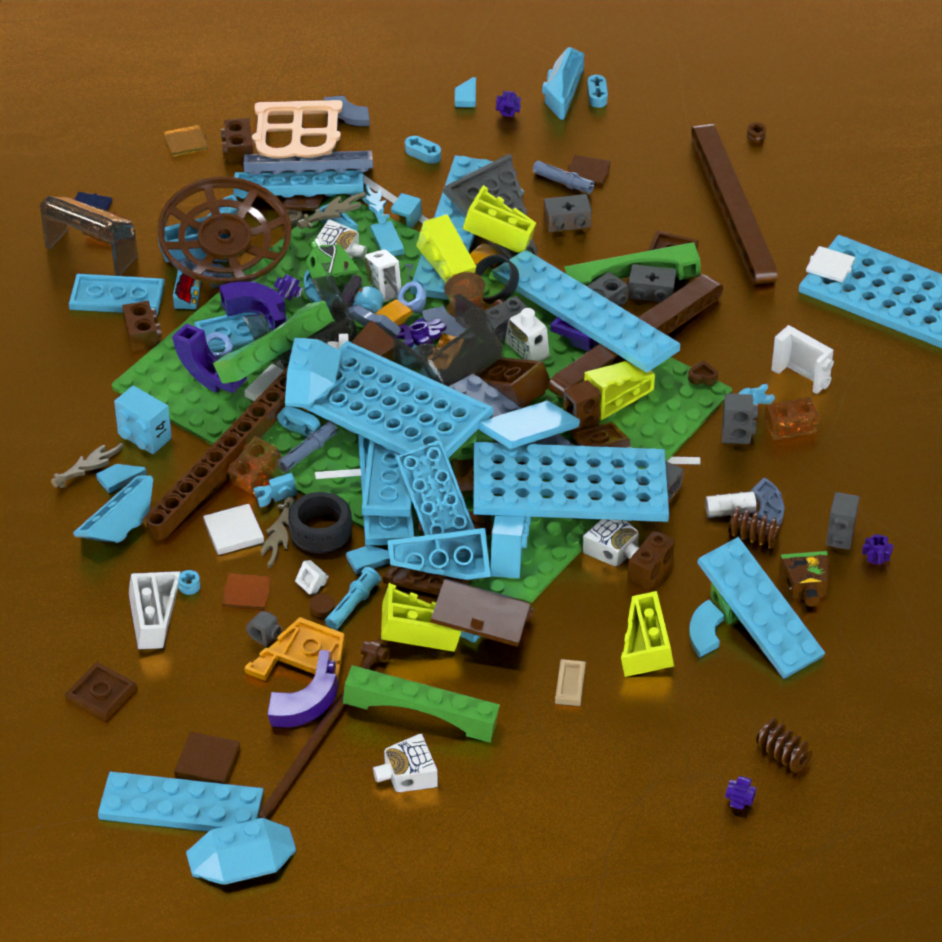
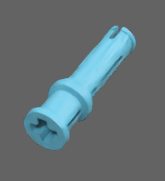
[325,567,381,630]

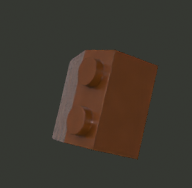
[478,357,550,408]

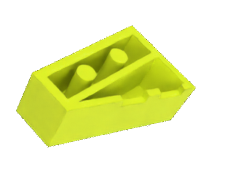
[463,185,536,253]
[416,214,476,286]
[584,361,655,421]
[381,583,462,652]
[621,591,674,677]

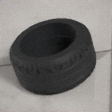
[288,492,352,554]

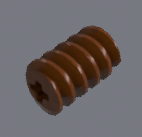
[728,506,782,549]
[756,718,813,773]

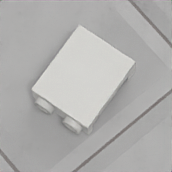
[771,325,834,394]

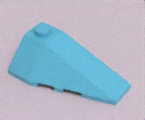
[388,528,491,580]

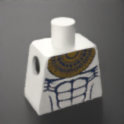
[311,220,367,259]
[365,250,401,302]
[505,308,549,361]
[583,519,639,566]
[373,734,438,792]

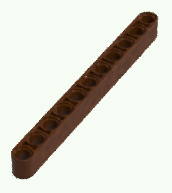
[691,124,777,285]
[548,274,723,400]
[146,367,288,541]

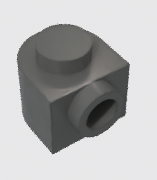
[246,611,282,647]

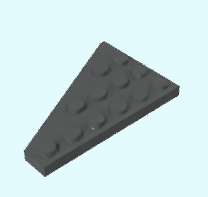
[443,154,538,260]

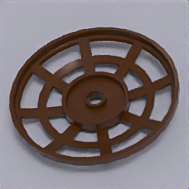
[158,177,291,285]

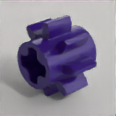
[496,91,521,117]
[273,274,303,301]
[862,534,893,564]
[725,776,757,810]

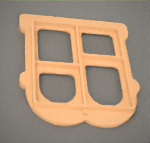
[252,100,343,158]

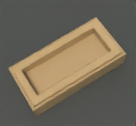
[555,659,586,706]

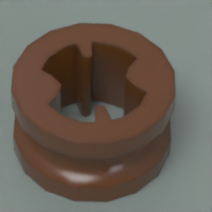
[747,122,766,142]

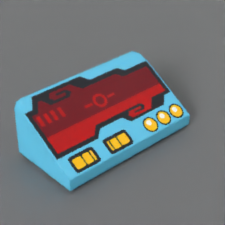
[173,270,201,309]

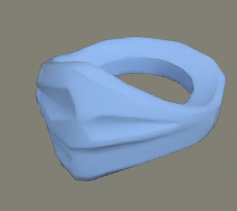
[398,281,426,313]
[206,332,233,360]

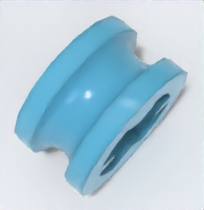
[178,570,200,595]

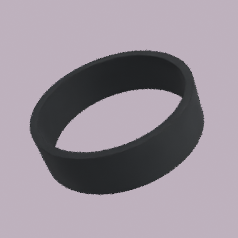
[470,254,519,305]

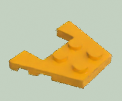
[244,617,345,706]

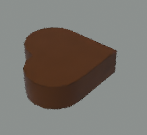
[688,360,718,386]

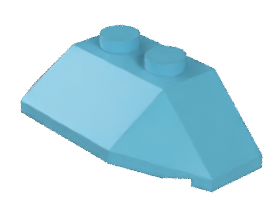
[542,47,584,120]
[285,338,341,408]
[73,475,153,543]
[186,818,296,885]

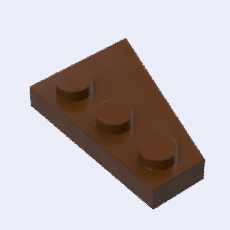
[383,566,471,595]

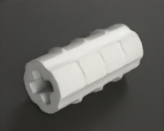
[705,491,756,518]

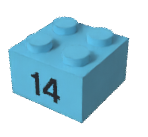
[114,386,172,454]

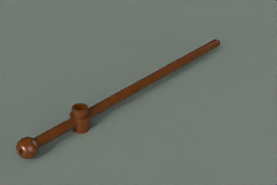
[258,636,390,819]

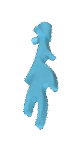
[362,184,389,224]

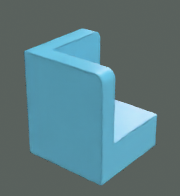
[391,193,422,228]

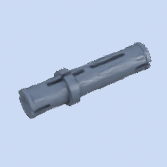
[533,160,595,194]
[277,421,338,473]

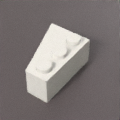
[129,572,180,649]

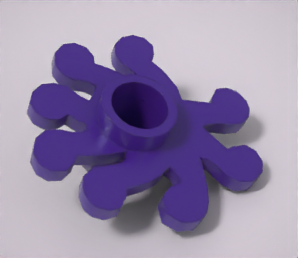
[391,318,447,350]

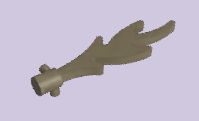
[297,192,366,229]
[51,443,123,488]
[261,497,295,568]

